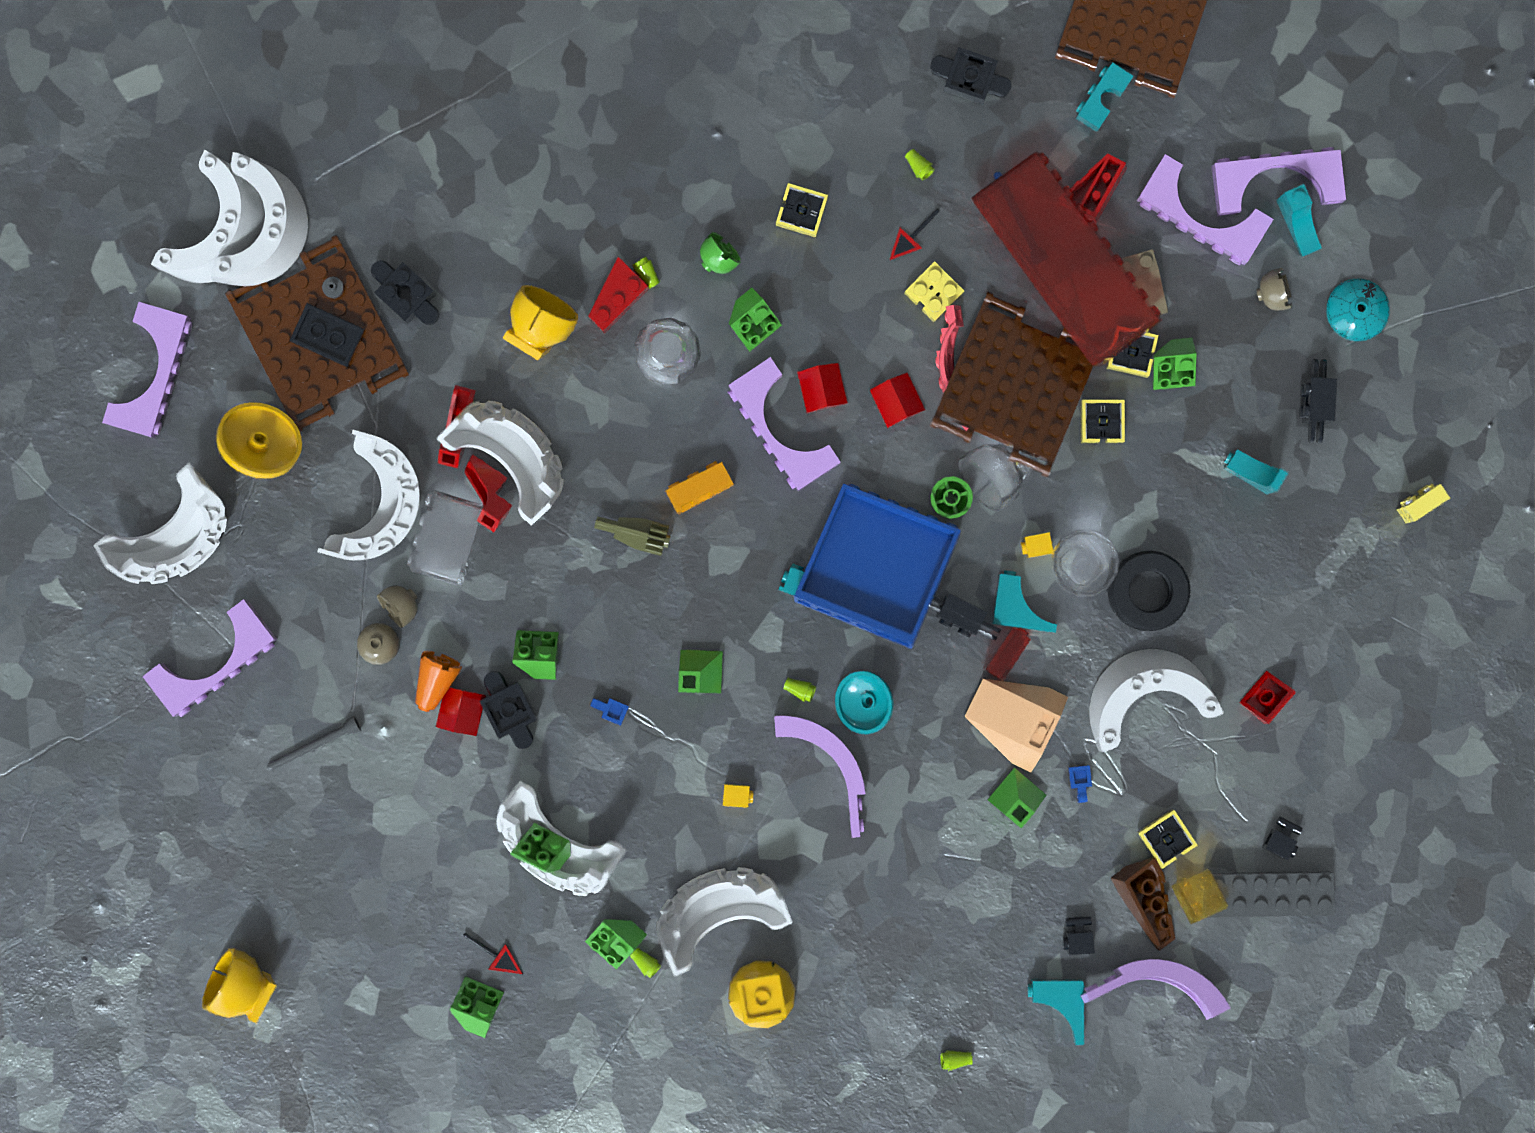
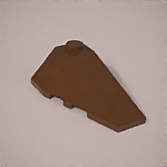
[1111,857,1175,951]

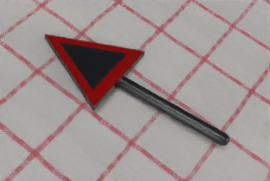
[889,209,940,261]
[463,933,523,974]

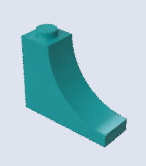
[1276,184,1322,258]
[1224,449,1288,494]
[992,570,1057,633]
[1027,979,1084,1045]

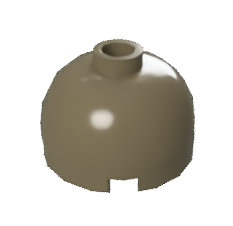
[1256,268,1292,311]
[377,585,417,628]
[357,623,400,665]

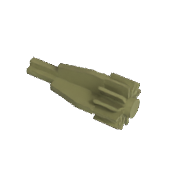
[594,516,671,556]

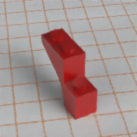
[438,385,476,468]
[464,455,512,532]

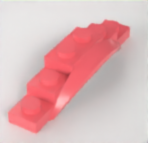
[935,305,968,431]

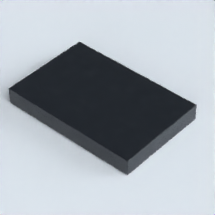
[290,303,365,368]

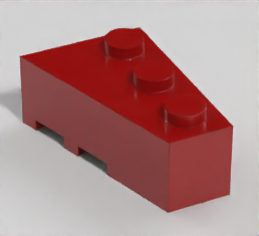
[1058,153,1127,223]
[589,257,649,333]

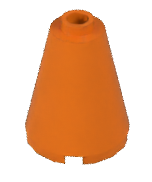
[415,651,462,712]

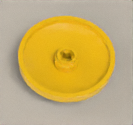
[216,402,302,478]

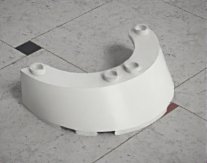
[151,150,265,283]
[211,152,308,286]
[437,400,564,525]
[318,430,420,560]
[94,463,227,584]
[1089,649,1224,752]
[497,781,626,896]
[656,867,792,976]

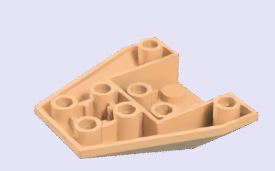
[965,679,1068,772]

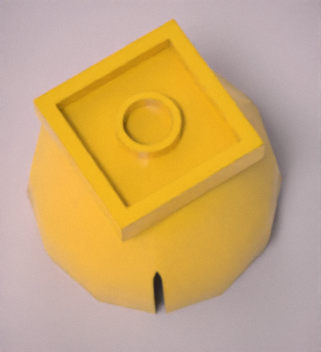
[503,285,578,360]
[202,948,277,1023]
[728,960,796,1028]

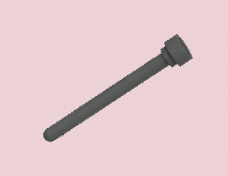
[267,716,362,771]

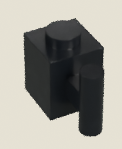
[1262,816,1303,860]
[1063,916,1095,955]

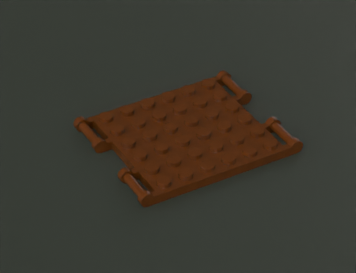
[1055,0,1207,99]
[225,235,409,432]
[930,292,1103,477]

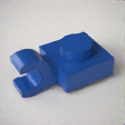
[590,698,629,726]
[1068,765,1092,803]

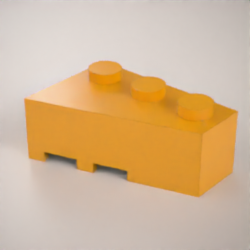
[665,461,734,515]

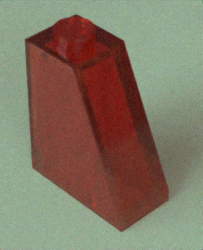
[983,627,1031,681]

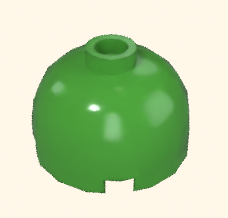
[700,232,741,274]
[930,476,973,519]

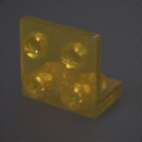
[1171,870,1228,924]

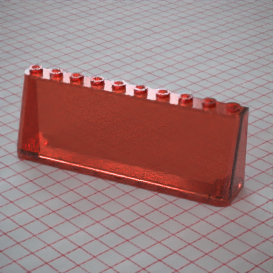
[971,151,1162,367]

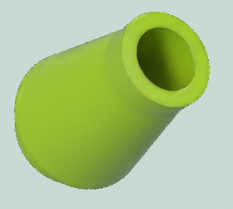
[905,149,935,180]
[632,256,660,289]
[783,678,816,702]
[630,947,661,978]
[940,1050,973,1071]

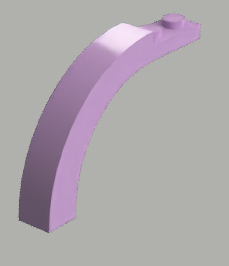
[774,716,865,838]
[1081,959,1231,1020]

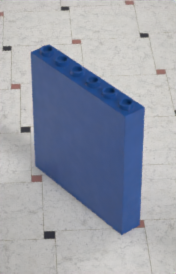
[794,484,961,649]

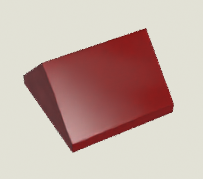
[797,363,848,413]
[870,372,925,428]
[1239,671,1296,724]
[436,687,486,736]

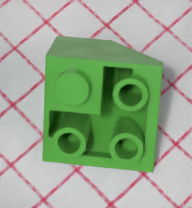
[729,288,782,352]
[1153,338,1197,390]
[513,630,559,680]
[678,650,723,693]
[987,768,1046,828]
[510,823,571,873]
[585,919,647,969]
[450,976,504,1038]

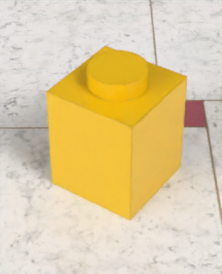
[1020,532,1054,558]
[723,784,754,808]

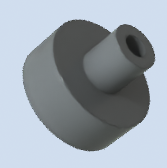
[322,277,344,299]

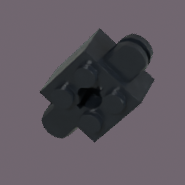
[930,47,1011,105]
[371,260,439,325]
[1299,359,1337,443]
[929,594,1001,641]
[479,671,537,749]

